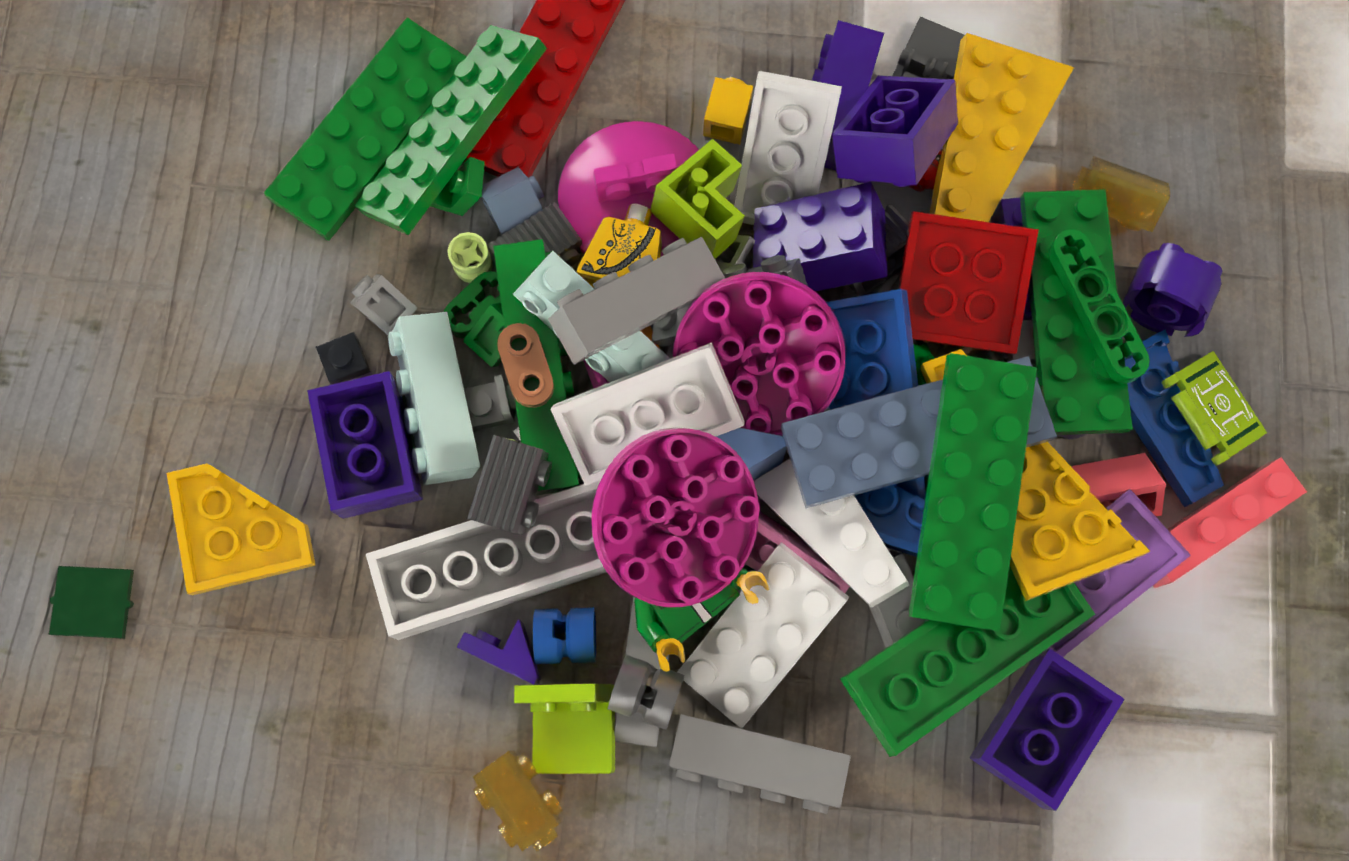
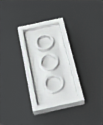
[734,71,842,225]
[550,343,745,486]
[677,542,849,729]

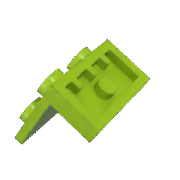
[514,684,615,774]

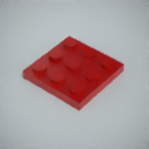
[899,211,1039,354]

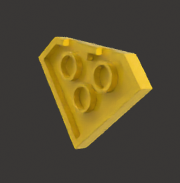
[167,463,316,595]

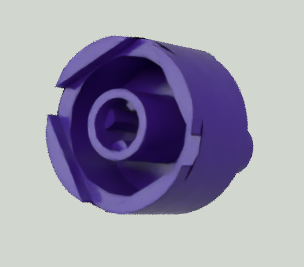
[1123,243,1223,337]

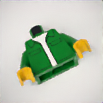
[634,568,769,672]

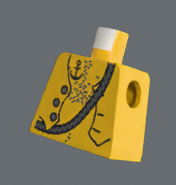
[576,204,662,289]

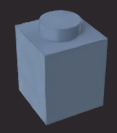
[481,167,544,234]

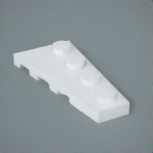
[754,459,909,608]

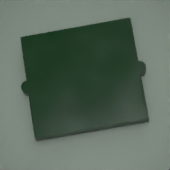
[49,566,134,639]

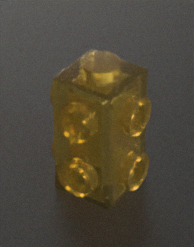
[1072,156,1170,232]
[473,750,563,852]

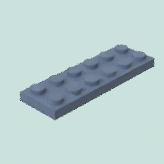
[781,356,1057,509]

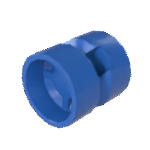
[533,607,597,665]

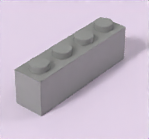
[548,237,725,365]
[669,714,851,814]

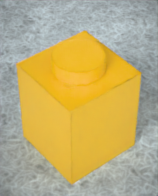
[703,77,753,145]

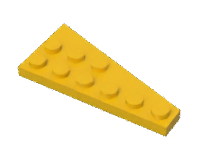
[929,33,1074,222]
[920,349,1150,601]

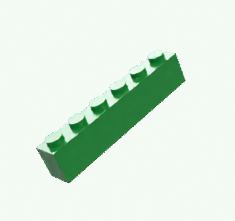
[493,239,581,496]

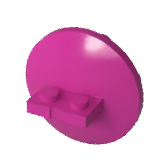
[558,121,699,257]
[673,272,845,436]
[592,428,760,607]

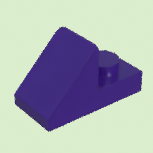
[457,619,541,685]

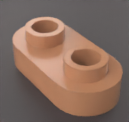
[497,323,554,408]

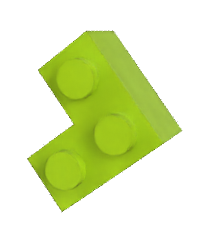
[650,139,745,259]

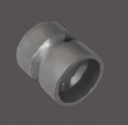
[608,655,685,730]

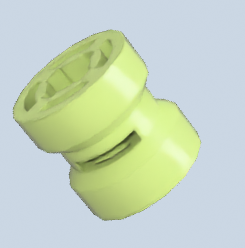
[448,232,493,283]

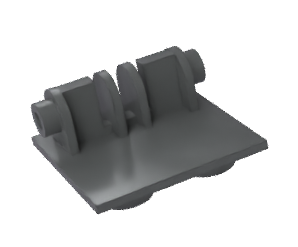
[892,16,965,79]

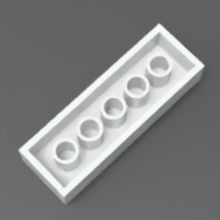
[366,480,606,640]

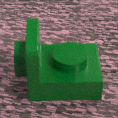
[430,157,485,216]
[463,303,505,367]

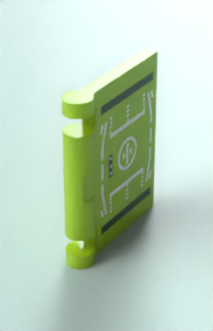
[1161,351,1267,466]

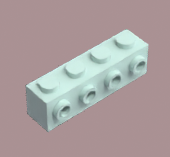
[513,251,670,382]
[388,312,481,485]

